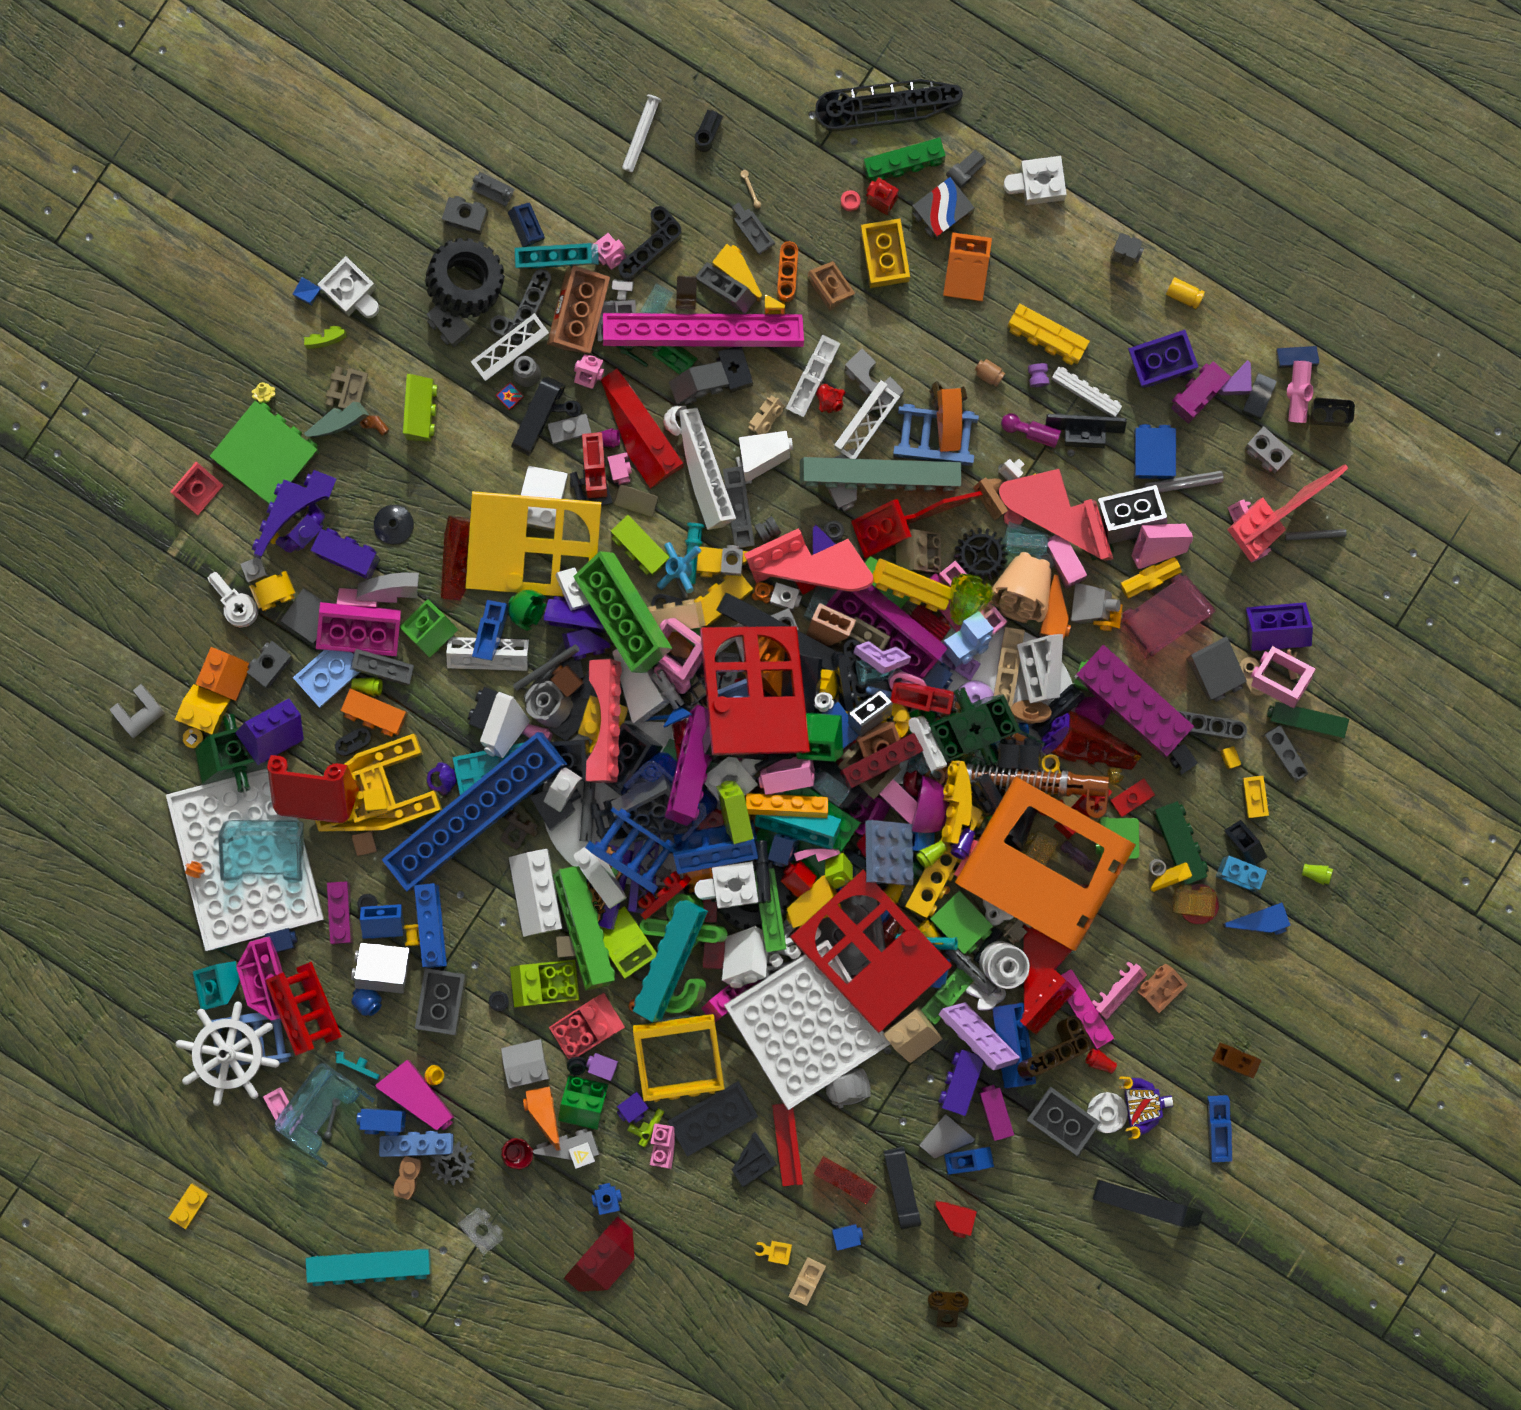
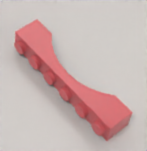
[586,659,622,783]

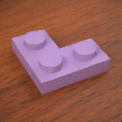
[854,641,911,674]

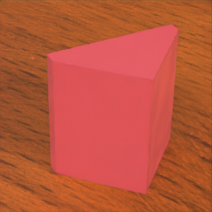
[170,462,224,515]

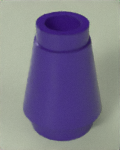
[950,828,975,860]

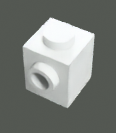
[770,582,802,611]

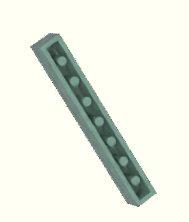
[800,457,961,492]

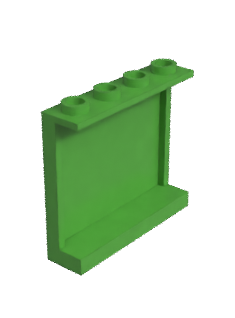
[210,401,320,504]

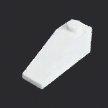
[573,846,627,909]

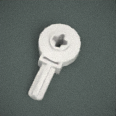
[208,572,258,628]

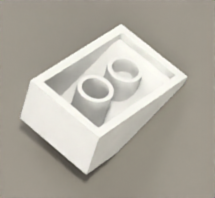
[521,466,568,532]

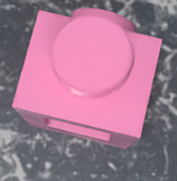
[608,452,632,485]

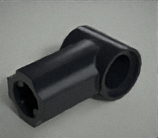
[695,110,723,152]

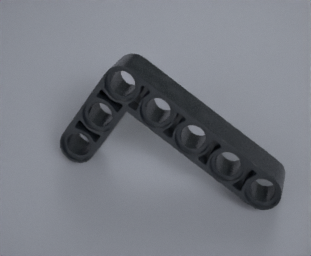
[1092,1180,1203,1231]

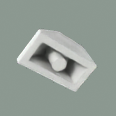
[544,767,582,812]

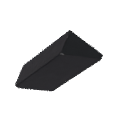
[970,773,1002,817]

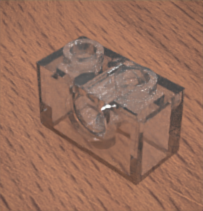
[458,1207,504,1255]

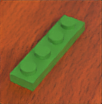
[754,868,787,952]

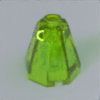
[950,573,994,626]

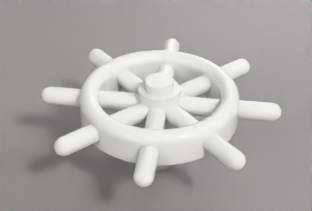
[176,1002,280,1106]

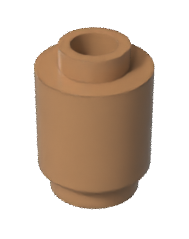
[975,359,1005,387]

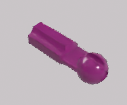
[1001,413,1061,448]

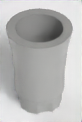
[513,356,541,387]

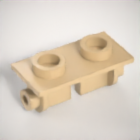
[748,395,785,435]

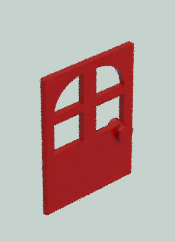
[700,626,810,755]
[790,869,952,1033]

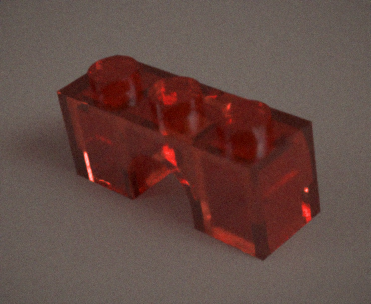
[813,1156,877,1205]

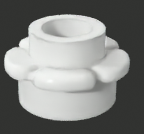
[814,692,834,712]

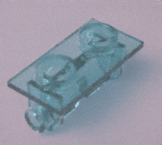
[1006,532,1048,555]

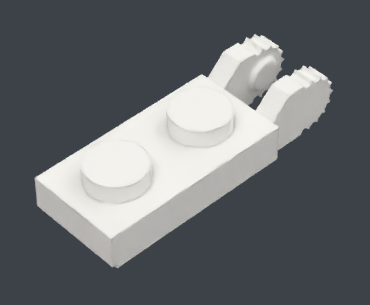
[909,716,947,771]

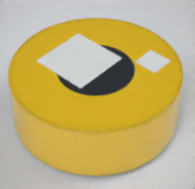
[183,728,204,749]

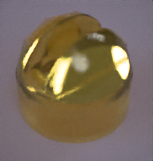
[1107,768,1124,785]

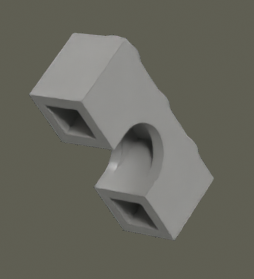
[845,348,904,410]

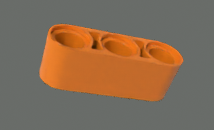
[777,241,798,302]

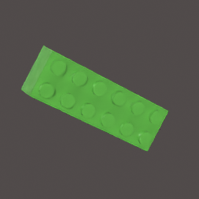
[573,551,673,673]

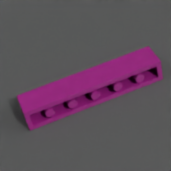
[665,705,711,826]

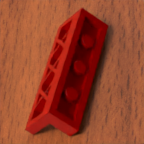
[772,1103,803,1186]

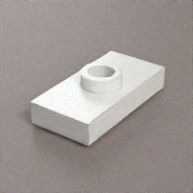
[555,568,590,611]

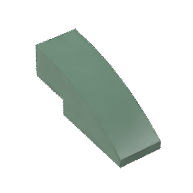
[304,402,369,437]

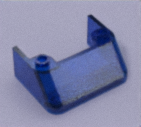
[620,752,718,847]

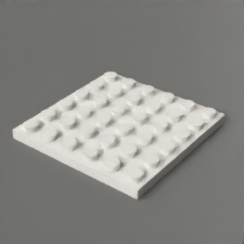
[724,940,890,1110]

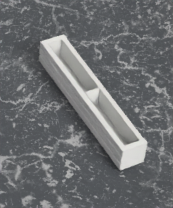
[1051,367,1122,417]

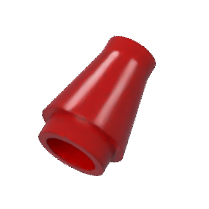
[1085,1048,1117,1074]

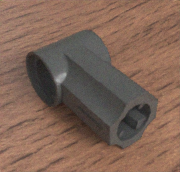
[946,150,986,189]

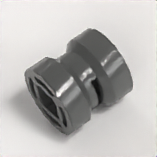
[754,516,781,543]

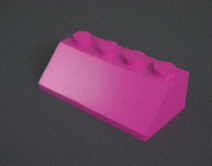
[316,602,401,656]

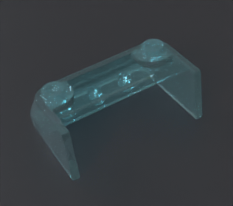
[275,1063,375,1166]

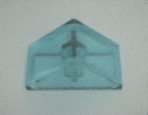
[811,768,851,807]

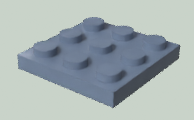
[865,820,913,886]

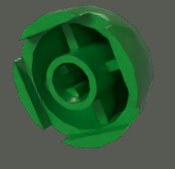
[508,590,546,631]

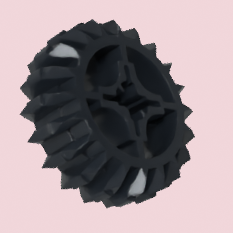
[954,528,1008,582]

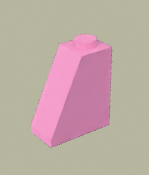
[1131,524,1193,569]
[1045,535,1087,589]
[878,779,917,824]

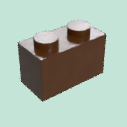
[551,665,584,697]

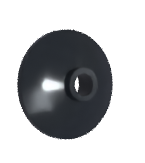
[374,505,414,545]

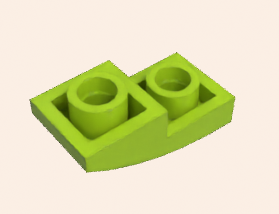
[304,326,347,349]

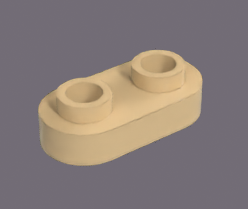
[1239,657,1266,696]

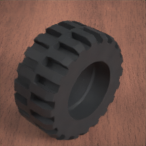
[425,238,505,318]
[715,859,792,930]

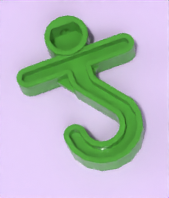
[640,893,727,1013]

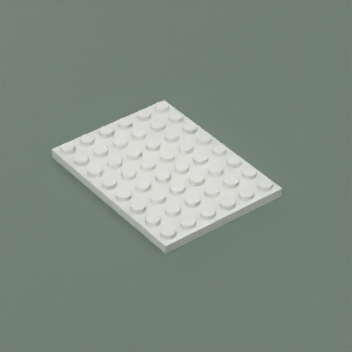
[166,768,324,951]

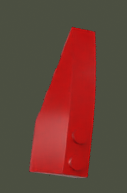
[601,369,684,489]

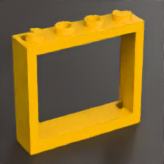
[633,1014,725,1102]

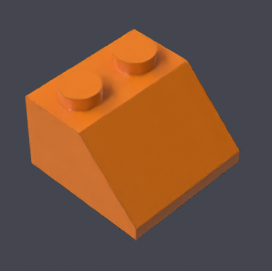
[196,647,249,701]

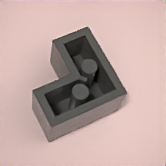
[669,362,729,405]

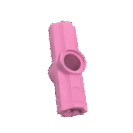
[1287,361,1313,423]

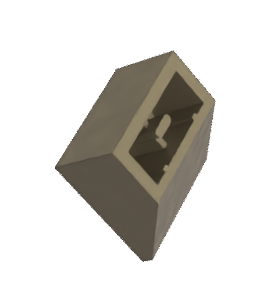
[896,529,941,574]

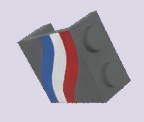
[911,177,975,241]

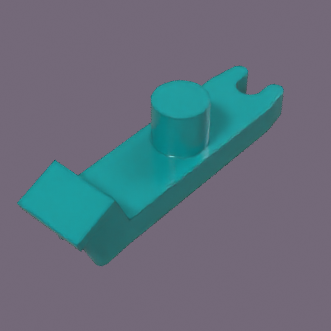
[335,1052,380,1080]

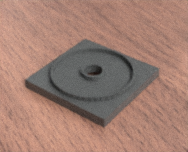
[815,895,886,976]

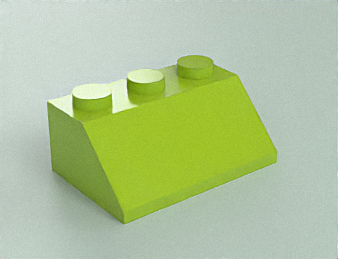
[403,374,438,441]

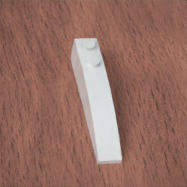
[680,408,736,530]

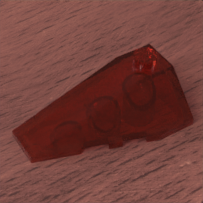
[1051,711,1142,770]

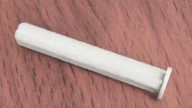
[622,94,662,172]

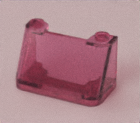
[1121,574,1216,660]

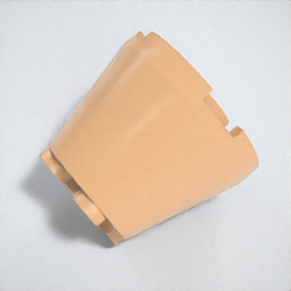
[988,552,1051,623]

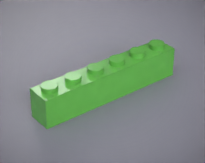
[553,866,615,990]

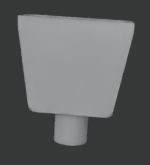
[1071,583,1121,624]

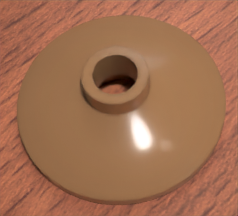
[1011,700,1052,724]

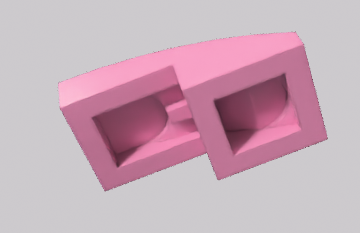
[794,847,840,862]

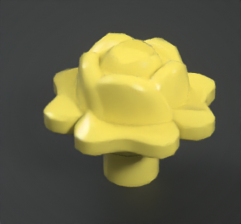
[252,382,275,403]

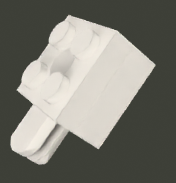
[1004,156,1067,205]
[318,256,379,318]
[705,757,762,801]
[695,862,758,909]

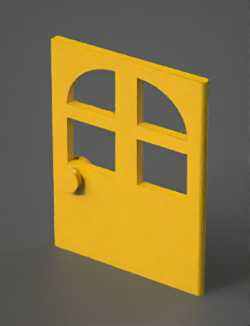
[466,491,601,597]

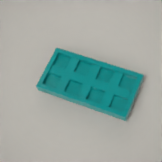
[452,742,525,795]

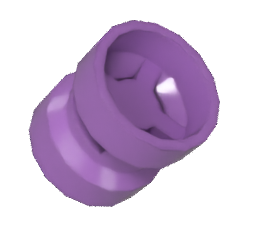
[1028,363,1050,387]

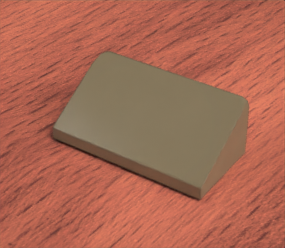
[614,484,658,517]
[849,617,890,652]

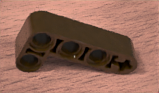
[1017,1016,1091,1079]

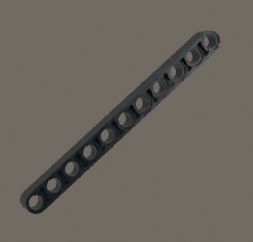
[716,592,912,713]

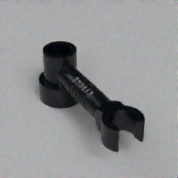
[528,400,582,417]

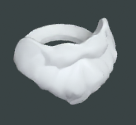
[663,406,687,436]

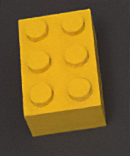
[860,219,910,288]

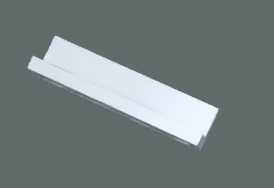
[471,313,549,381]
[834,380,900,459]
[446,637,529,671]

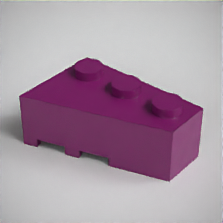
[1171,361,1231,424]

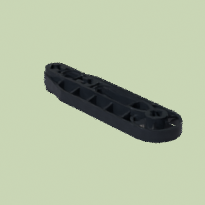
[815,79,963,131]

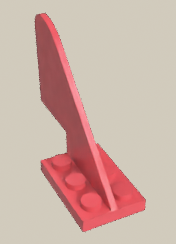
[1227,464,1348,562]
[999,469,1113,561]
[744,528,874,591]

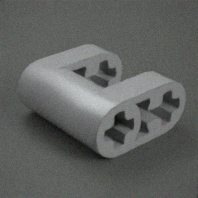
[110,684,165,738]

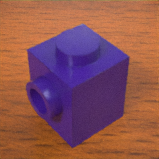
[617,1092,649,1123]

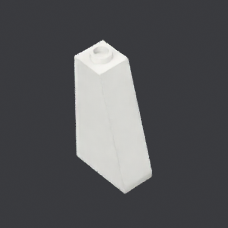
[613,649,670,724]

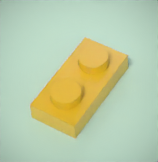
[1242,776,1269,818]
[169,1183,209,1229]

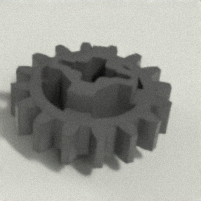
[430,1141,475,1185]

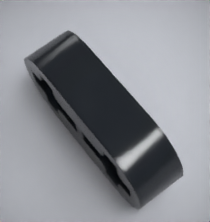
[335,728,372,756]

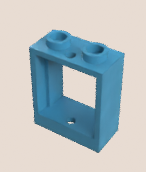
[1216,856,1267,892]

